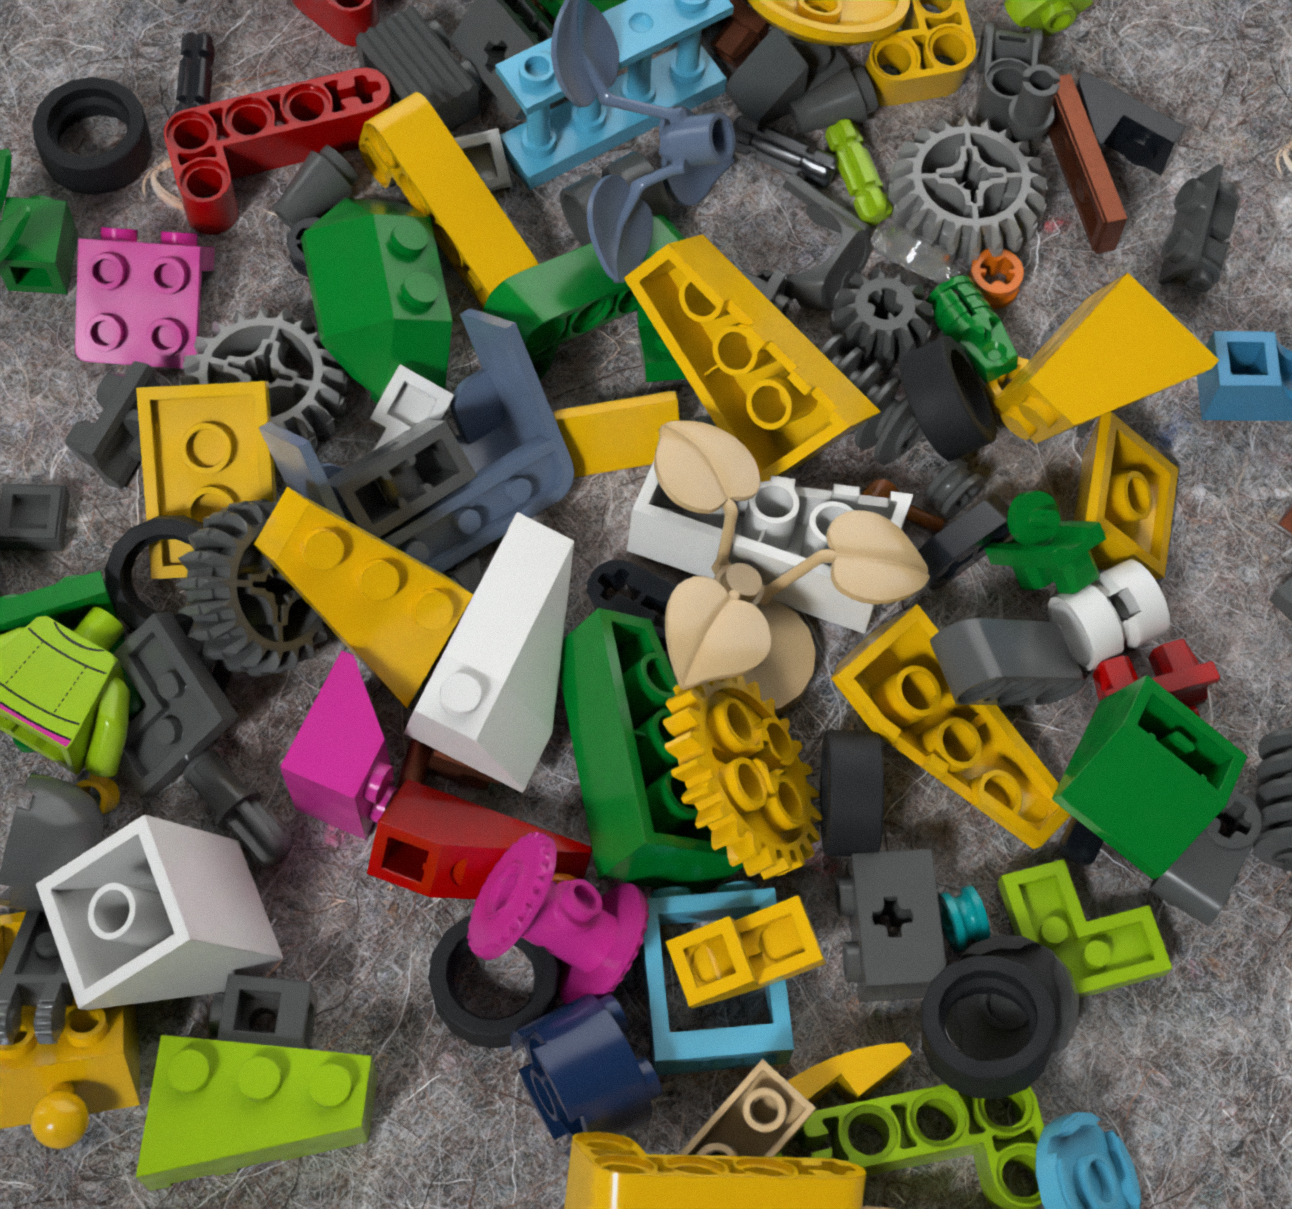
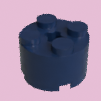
[510,994,663,1158]

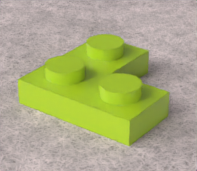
[997,859,1173,999]

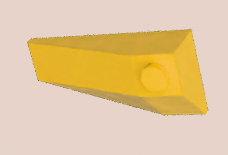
[831,604,1071,849]

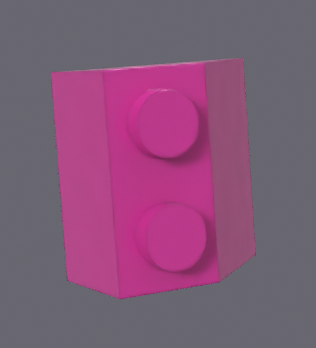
[280,650,399,840]

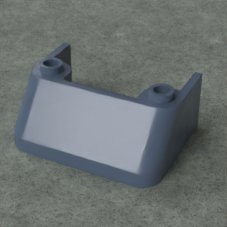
[259,308,574,573]

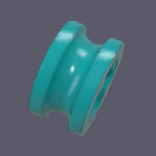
[938,885,991,952]

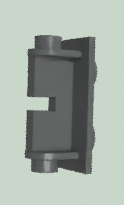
[1158,164,1239,292]

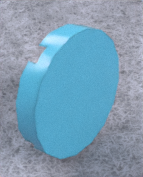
[1036,1112,1141,1209]

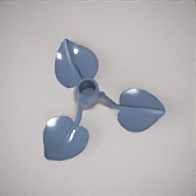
[551,0,736,283]

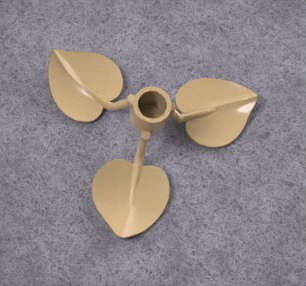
[654,421,930,690]

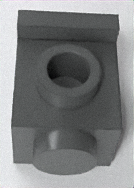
[209,974,318,1049]

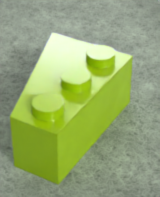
[135,1035,378,1191]

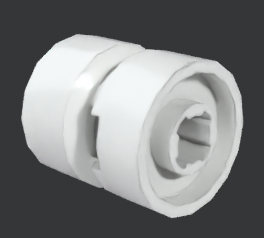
[1048,559,1170,671]

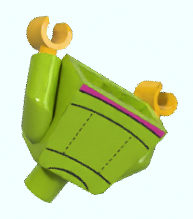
[0,607,130,815]

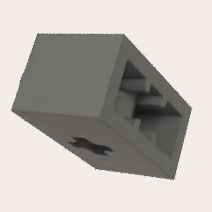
[449,0,567,120]
[328,419,477,538]
[835,849,947,1002]

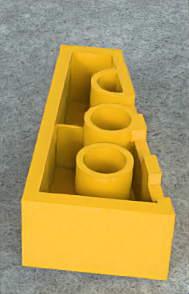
[624,234,881,482]

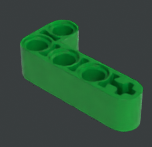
[472,215,686,381]

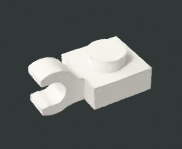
[368,364,454,452]

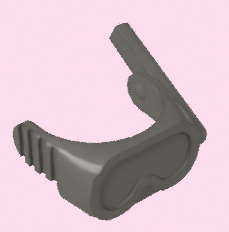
[757,173,871,311]

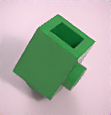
[0,195,78,294]

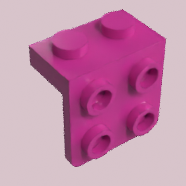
[75,227,215,369]

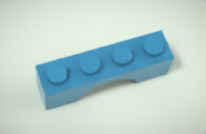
[1197,331,1292,421]

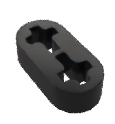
[918,494,1011,590]
[587,560,676,652]

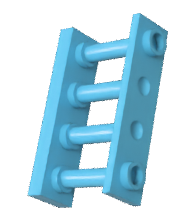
[495,0,734,191]

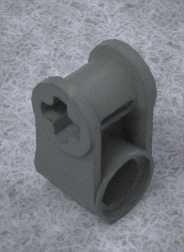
[975,22,1043,133]
[1149,791,1262,926]

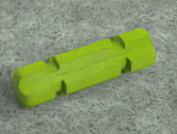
[825,119,893,226]

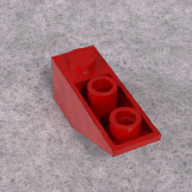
[367,779,592,899]

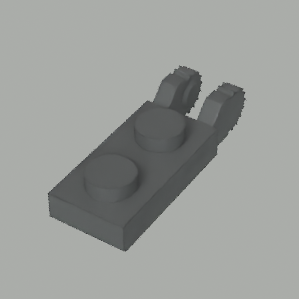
[0,910,74,1045]

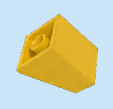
[992,272,1219,444]

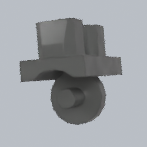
[65,361,161,489]

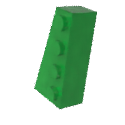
[559,608,743,894]

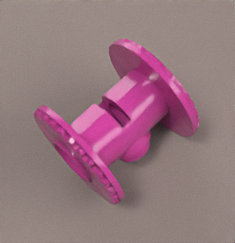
[467,832,649,1004]

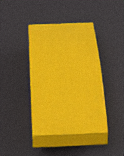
[665,895,827,1009]
[787,1042,912,1104]

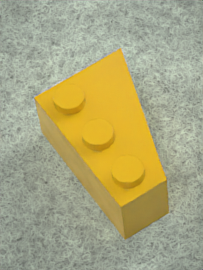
[254,487,473,708]

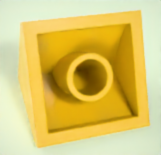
[1073,412,1179,580]

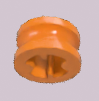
[968,249,1024,309]

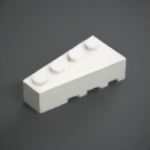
[627,461,914,634]

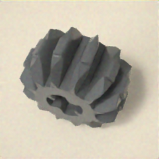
[830,265,934,373]

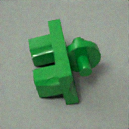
[984,490,1106,594]

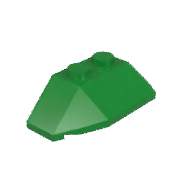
[301,198,453,404]

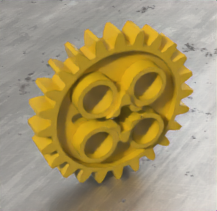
[663,675,822,880]

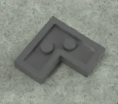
[114,611,239,798]

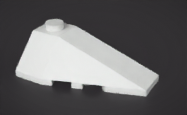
[404,512,574,793]

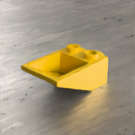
[0,911,140,1149]

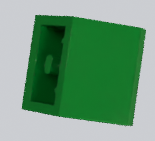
[1052,675,1248,880]

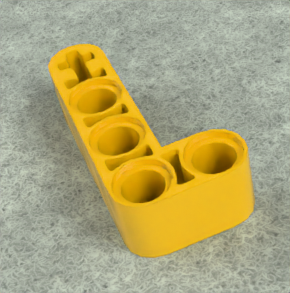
[864,0,976,106]
[359,92,539,309]
[564,1131,867,1209]

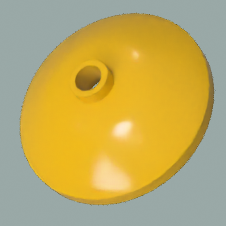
[747,0,910,46]

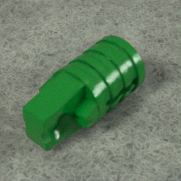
[926,275,1018,383]

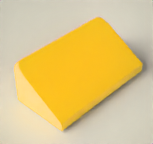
[554,391,680,478]

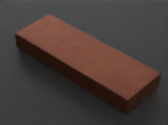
[1047,74,1127,254]

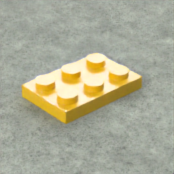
[136,381,277,579]

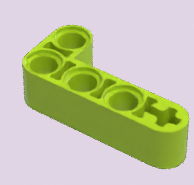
[777,1084,1044,1209]

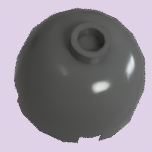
[0,773,107,912]

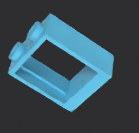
[641,881,794,1076]

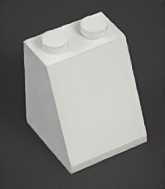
[36,814,283,1010]

